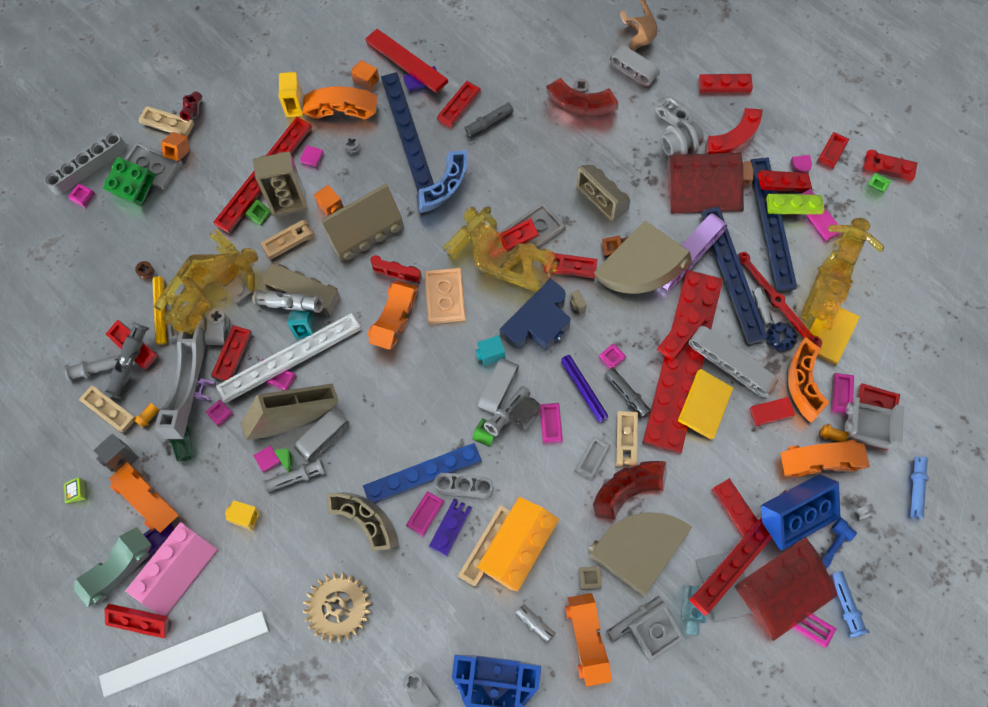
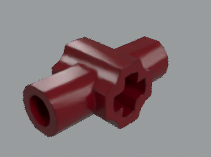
[180,91,202,121]

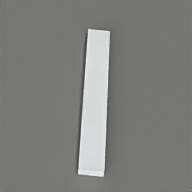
[216,313,362,403]
[99,611,269,697]

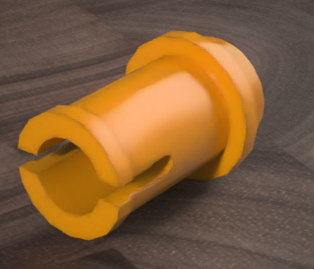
[135,403,159,428]
[820,424,847,442]

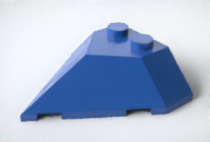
[452,655,541,707]

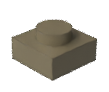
[570,289,587,315]
[579,566,602,590]

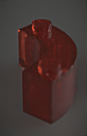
[546,78,619,117]
[593,461,667,520]

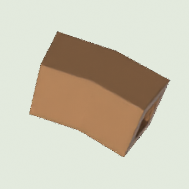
[737,161,753,186]

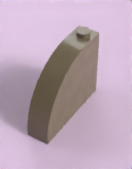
[594,220,692,294]
[240,383,338,441]
[589,512,692,597]

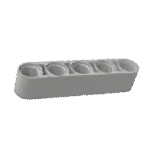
[45,132,127,195]
[689,326,778,398]

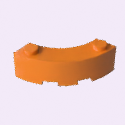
[302,86,377,120]
[368,281,419,350]
[788,337,829,423]
[780,440,870,478]
[109,462,179,533]
[565,593,612,687]

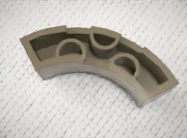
[326,492,399,551]

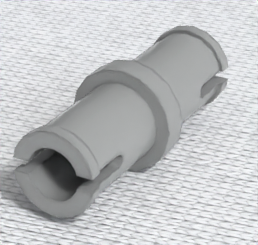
[752,287,775,327]
[516,604,556,643]

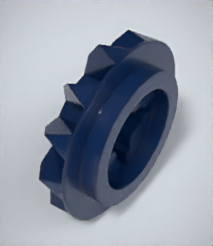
[767,321,798,351]

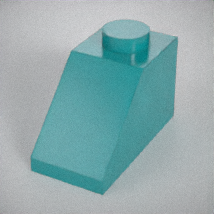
[287,310,314,339]

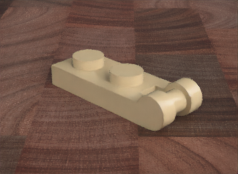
[261,220,315,260]
[616,411,638,467]

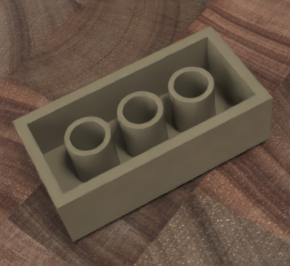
[253,151,308,215]

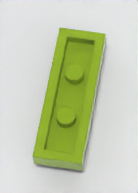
[766,194,824,215]

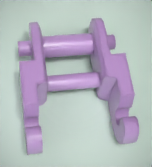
[194,378,216,401]

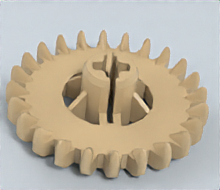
[303,572,372,643]

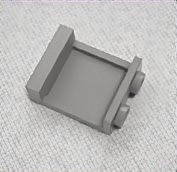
[844,397,904,450]

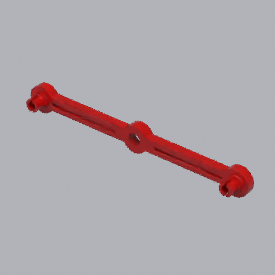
[737,252,822,348]

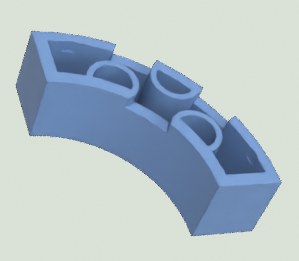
[416,150,467,213]

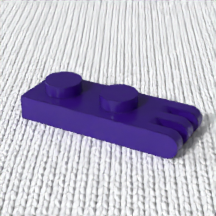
[429,498,473,556]

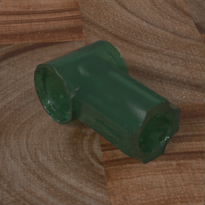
[168,425,195,462]

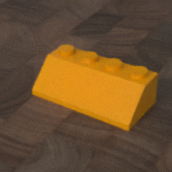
[477,497,559,591]

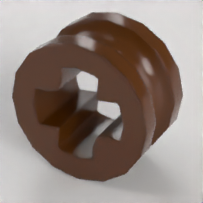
[135,261,155,280]

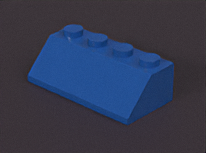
[761,474,841,550]

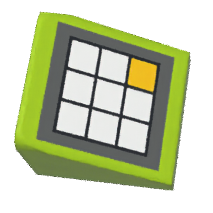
[64,478,86,504]

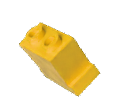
[279,72,303,117]

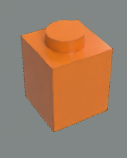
[351,60,380,91]
[161,132,189,162]
[314,185,343,216]

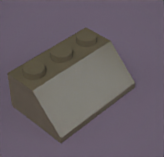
[576,165,631,221]

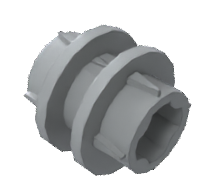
[661,119,704,159]

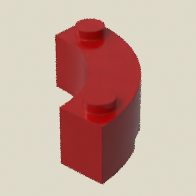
[704,108,763,163]

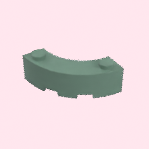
[74,527,151,607]

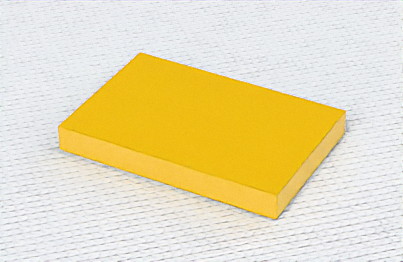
[809,300,860,365]
[678,369,733,439]

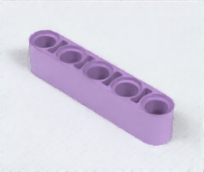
[662,213,728,291]

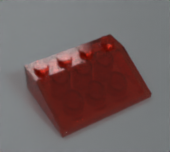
[666,153,744,213]
[734,537,838,641]

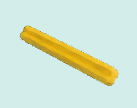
[153,276,167,345]

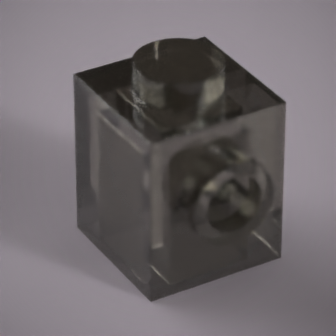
[510,396,541,430]

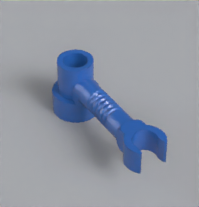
[816,517,857,570]

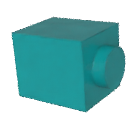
[475,335,505,366]

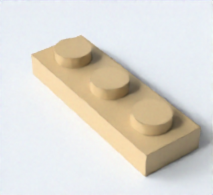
[138,106,194,136]
[78,385,136,434]

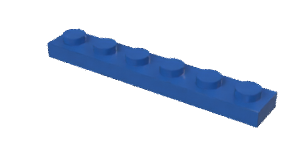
[362,443,482,503]

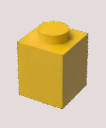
[225,500,260,530]

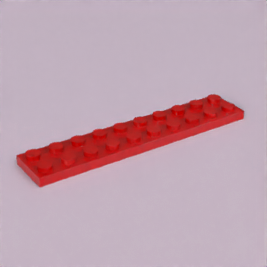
[642,270,723,454]

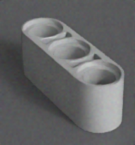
[610,45,660,86]
[478,358,519,413]
[294,408,349,462]
[435,473,494,499]

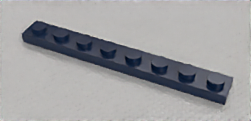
[381,72,434,192]
[750,157,797,291]
[701,207,768,345]

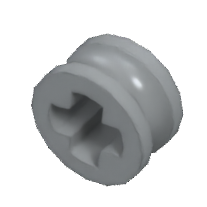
[573,78,589,97]
[343,136,360,154]
[855,504,877,521]

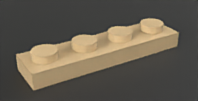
[458,505,510,587]

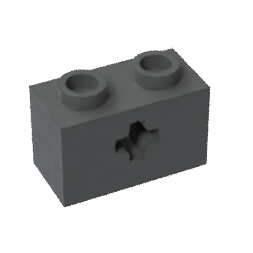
[93,433,139,472]

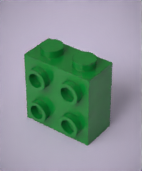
[103,157,156,207]

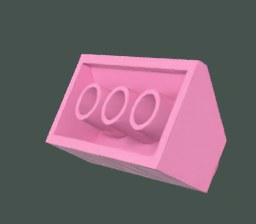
[126,522,218,616]

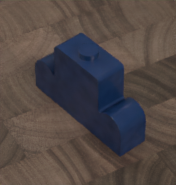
[499,278,571,351]

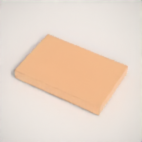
[424,268,466,324]

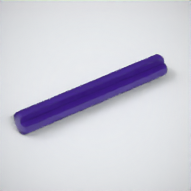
[561,355,608,422]

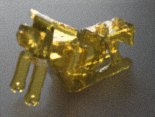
[443,206,558,292]
[800,218,884,329]
[154,230,259,334]

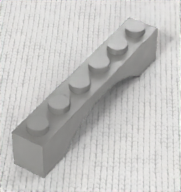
[155,326,206,439]

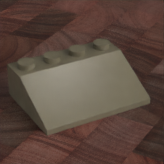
[321,183,404,263]

